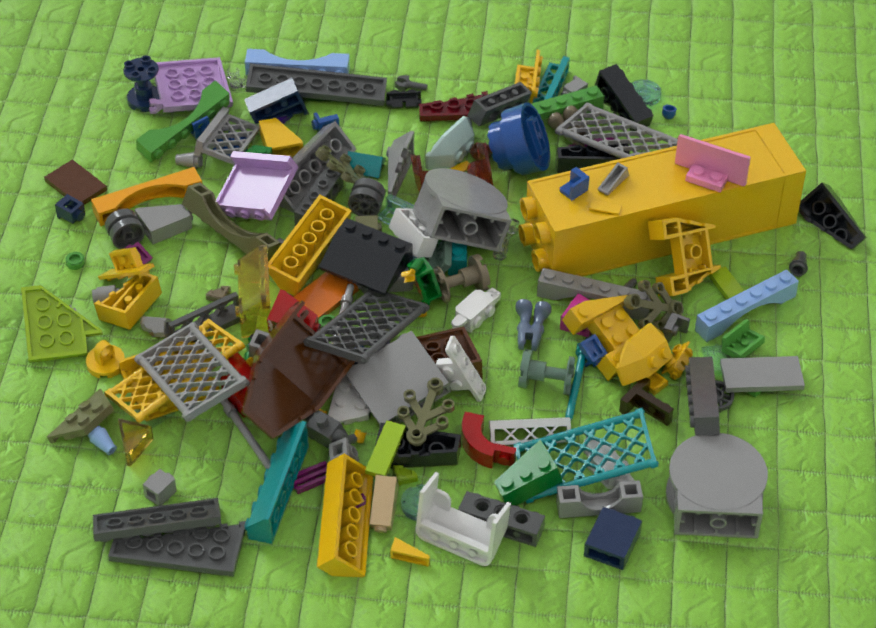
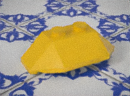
[615,323,673,386]

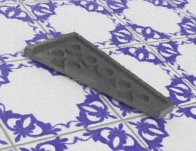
[108,521,246,577]

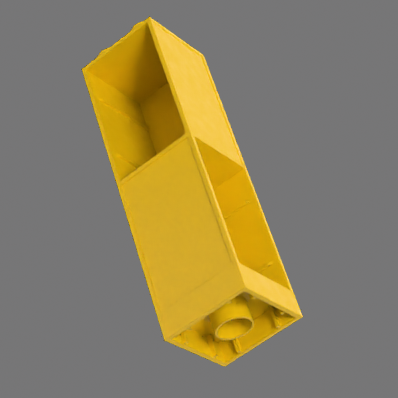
[518,123,806,277]

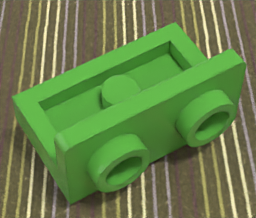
[722,319,765,358]

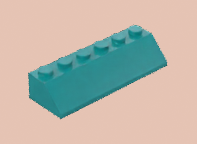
[245,421,309,544]

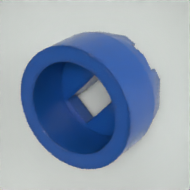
[662,105,677,120]

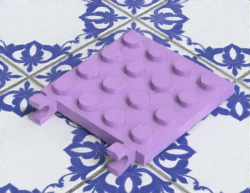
[149,57,233,114]

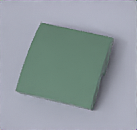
[424,240,452,273]

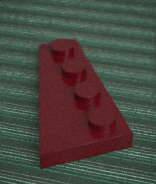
[419,91,488,121]

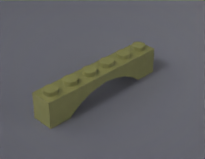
[182,182,280,265]

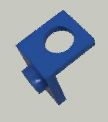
[191,116,210,139]

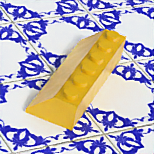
[265,195,352,296]
[317,453,373,577]

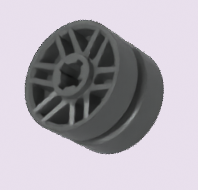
[348,178,385,216]
[105,209,145,249]

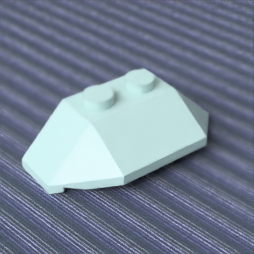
[425,116,474,170]

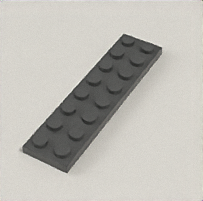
[246,64,387,106]

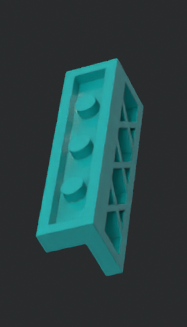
[533,56,570,103]

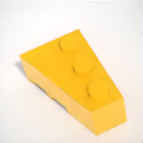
[94,274,162,330]

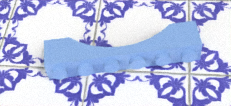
[245,49,350,75]
[695,269,799,342]

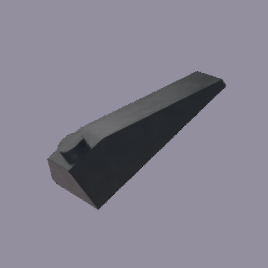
[799,182,867,250]

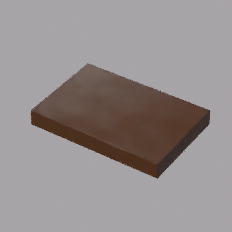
[44,159,107,205]

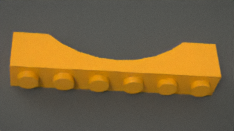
[91,167,202,226]

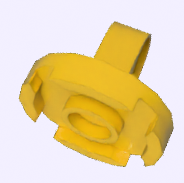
[86,340,125,378]

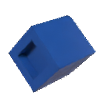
[560,167,589,200]

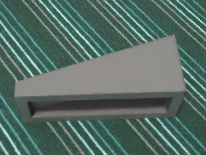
[598,163,629,196]

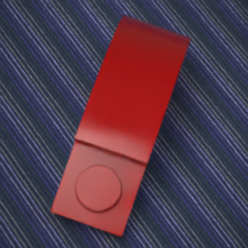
[461,412,516,469]

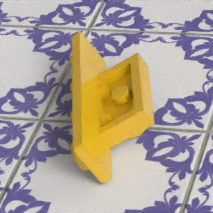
[515,49,543,103]
[98,247,155,281]

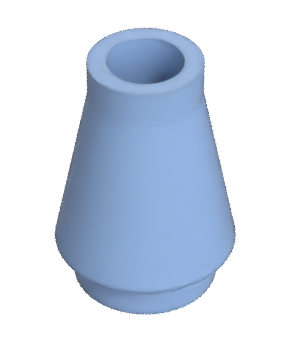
[88,426,117,455]

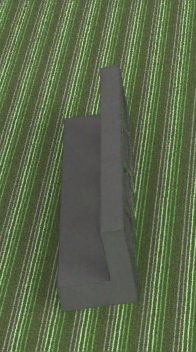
[168,292,247,342]

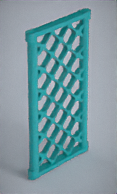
[513,408,659,504]

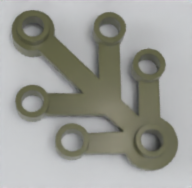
[315,145,366,184]
[624,280,684,331]
[397,377,455,446]

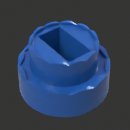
[487,102,550,176]

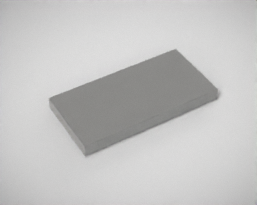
[720,356,805,393]

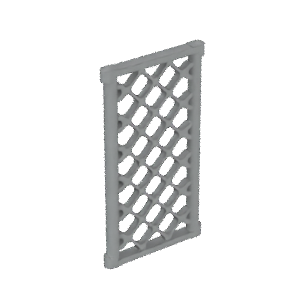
[555,102,678,159]
[134,322,249,422]

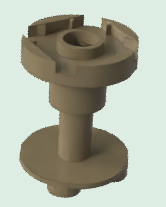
[433,254,490,303]

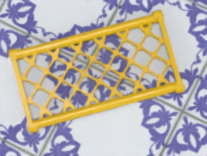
[104,318,245,423]

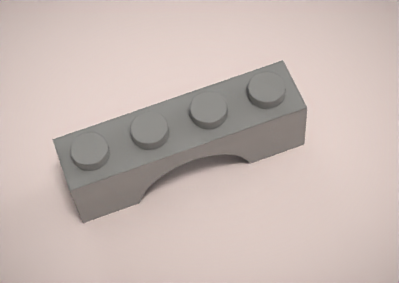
[556,480,643,518]

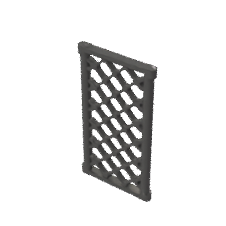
[303,289,430,364]

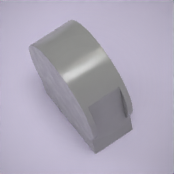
[413,168,512,252]
[666,433,768,538]

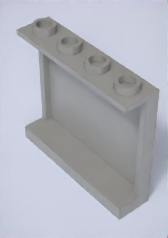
[346,330,451,426]

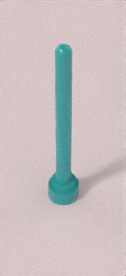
[565,342,586,420]

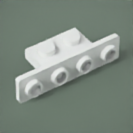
[436,336,486,402]

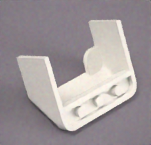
[416,472,511,566]

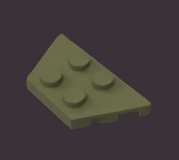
[47,389,114,443]

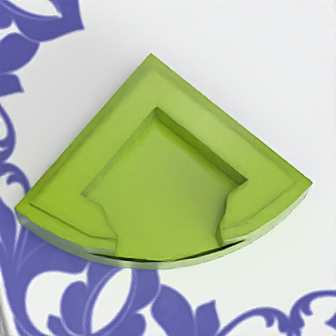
[393,465,418,486]

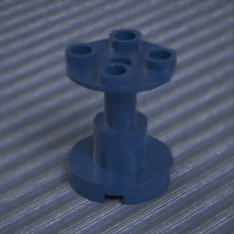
[123,55,160,112]

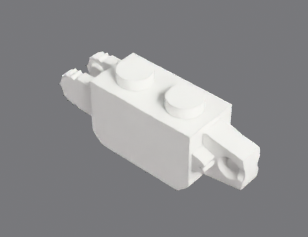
[451,288,501,333]
[583,437,635,489]

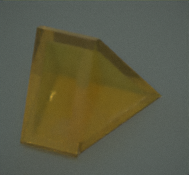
[118,418,154,467]

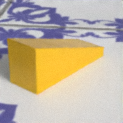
[390,537,430,567]

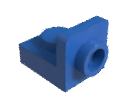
[312,112,339,132]
[578,334,608,367]

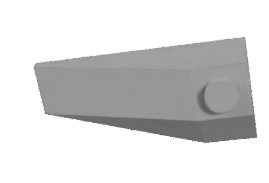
[386,131,414,205]

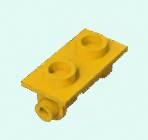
[661,341,693,380]

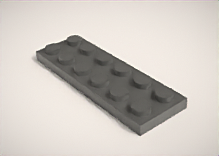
[93,498,222,542]

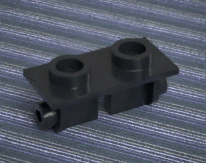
[386,89,422,109]

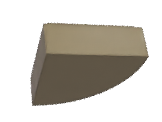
[206,286,231,302]

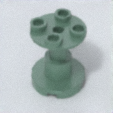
[518,349,575,395]

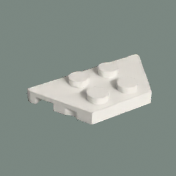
[328,375,371,425]

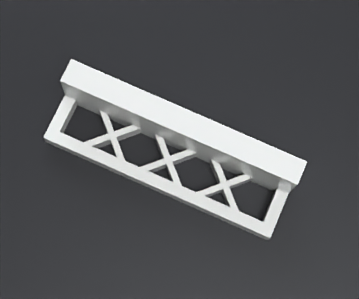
[489,417,571,445]

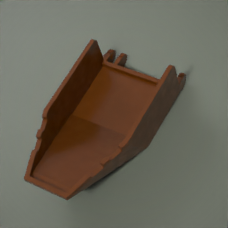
[241,300,355,439]

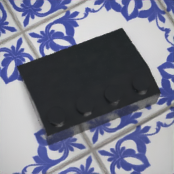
[319,218,413,296]

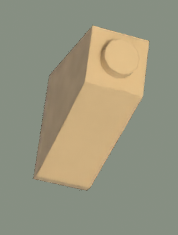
[370,475,399,533]

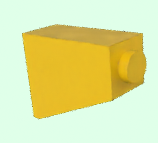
[259,118,303,158]

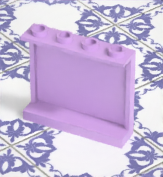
[216,151,298,221]

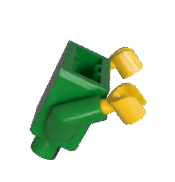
[401,257,442,317]

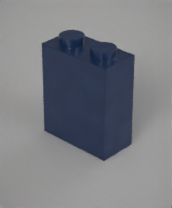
[584,507,642,570]

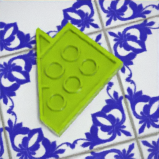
[21,285,103,363]

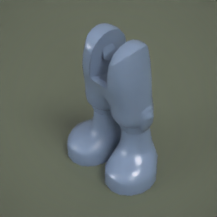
[515,299,552,351]

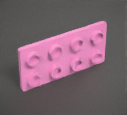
[675,134,751,193]

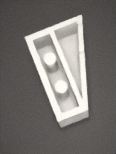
[389,208,438,258]

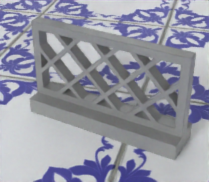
[194,107,259,165]

